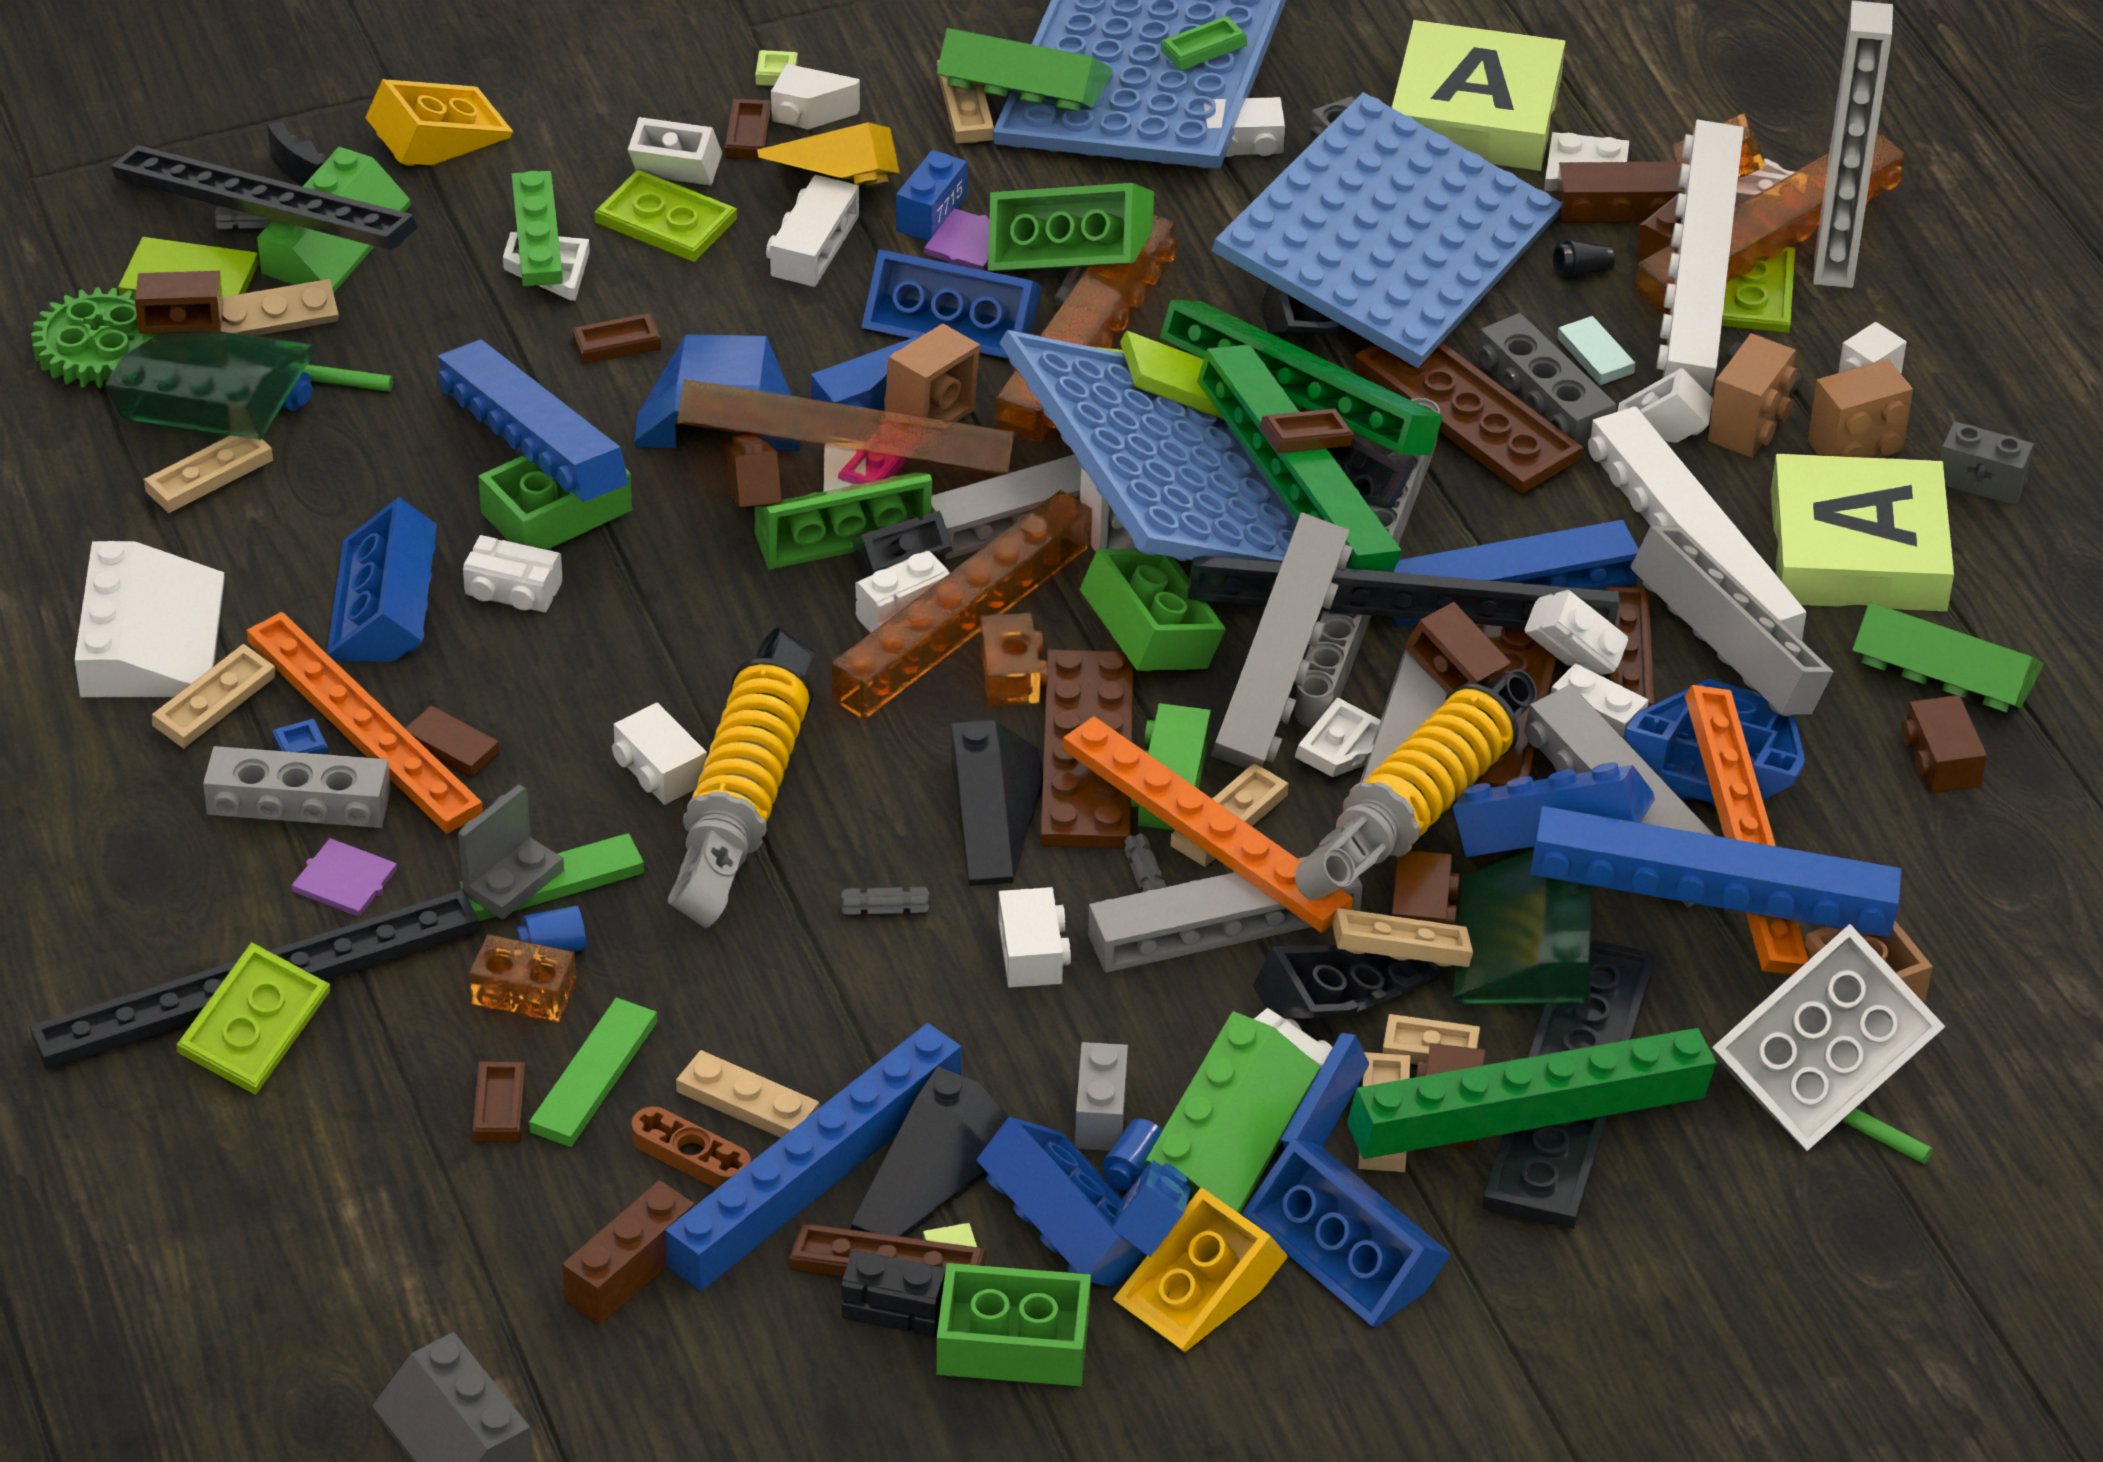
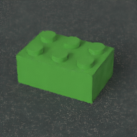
[478,455,632,550]
[1080,549,1226,671]
[936,1263,1091,1387]

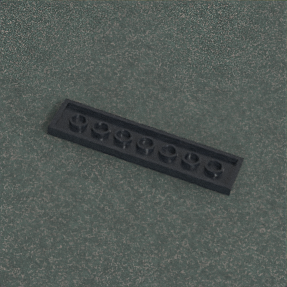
[1482,934,1656,1229]

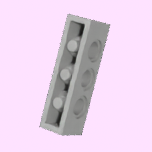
[203,746,391,828]

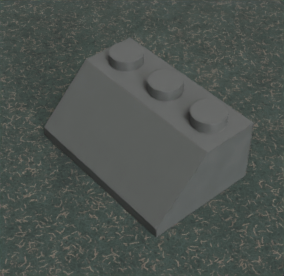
[372,1332,533,1462]

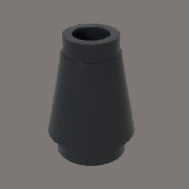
[1553,239,1615,279]

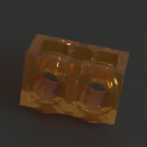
[470,934,576,1022]

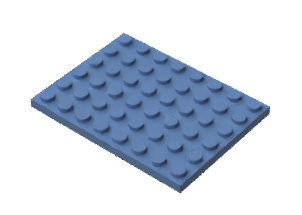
[993,0,1286,169]
[1211,92,1561,368]
[1000,330,1298,563]

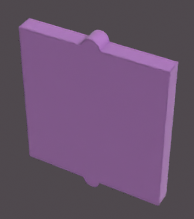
[924,208,989,271]
[291,838,398,917]

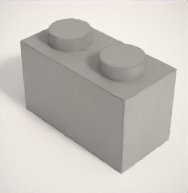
[1075,1042,1128,1151]

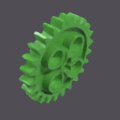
[31,287,166,388]

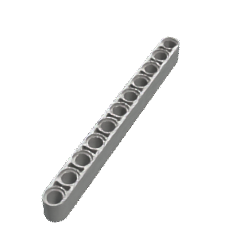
[1294,398,1440,728]

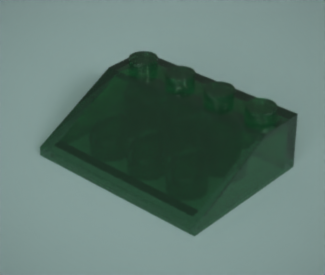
[105,331,316,440]
[1453,848,1596,1004]

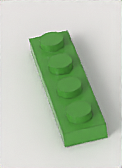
[512,171,563,286]

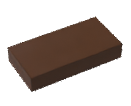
[725,99,772,160]
[572,313,661,364]
[1259,409,1354,453]
[405,705,500,777]
[473,1061,526,1142]

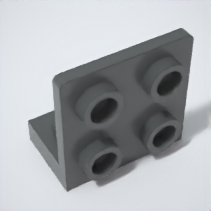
[458,784,564,920]

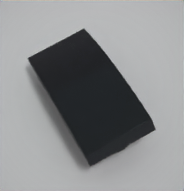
[267,121,327,187]

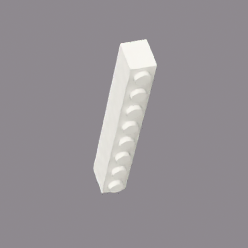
[1813,1,1893,288]
[1656,120,1744,394]
[1588,406,1806,641]

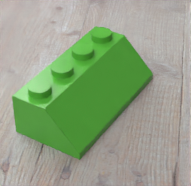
[937,28,1113,112]
[257,147,411,293]
[988,183,1154,272]
[755,473,932,570]
[1852,602,2044,712]
[1146,1011,1321,1214]

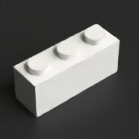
[766,175,859,287]

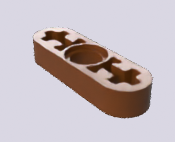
[631,1107,751,1189]

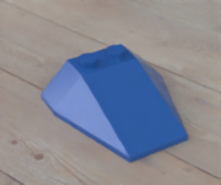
[635,334,802,451]
[1624,679,1805,808]

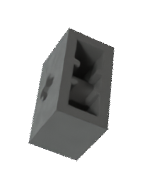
[1940,421,2034,506]

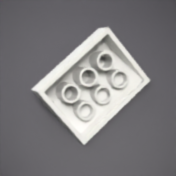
[75,541,225,697]
[1711,924,1945,1151]

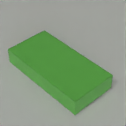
[1161,16,1247,71]

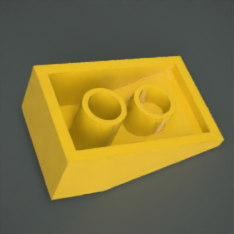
[365,79,513,166]
[757,122,900,187]
[1113,1187,1288,1352]

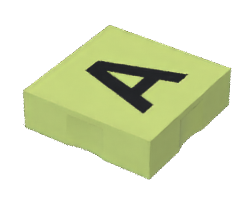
[1392,20,1565,171]
[1771,454,1954,612]

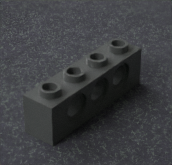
[1477,313,1616,447]

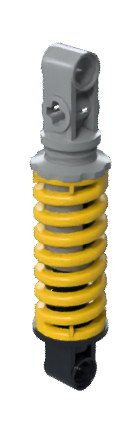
[668,627,814,928]
[1295,669,1537,900]

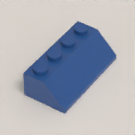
[861,249,1042,359]
[327,497,437,662]
[1453,762,1655,857]
[976,1116,1147,1287]
[1241,1138,1451,1327]

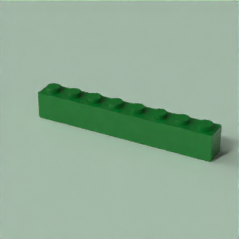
[1159,300,1443,455]
[1197,344,1401,572]
[1347,1028,1716,1159]

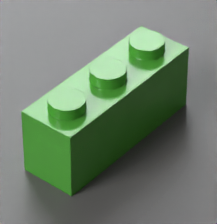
[1131,703,1211,830]

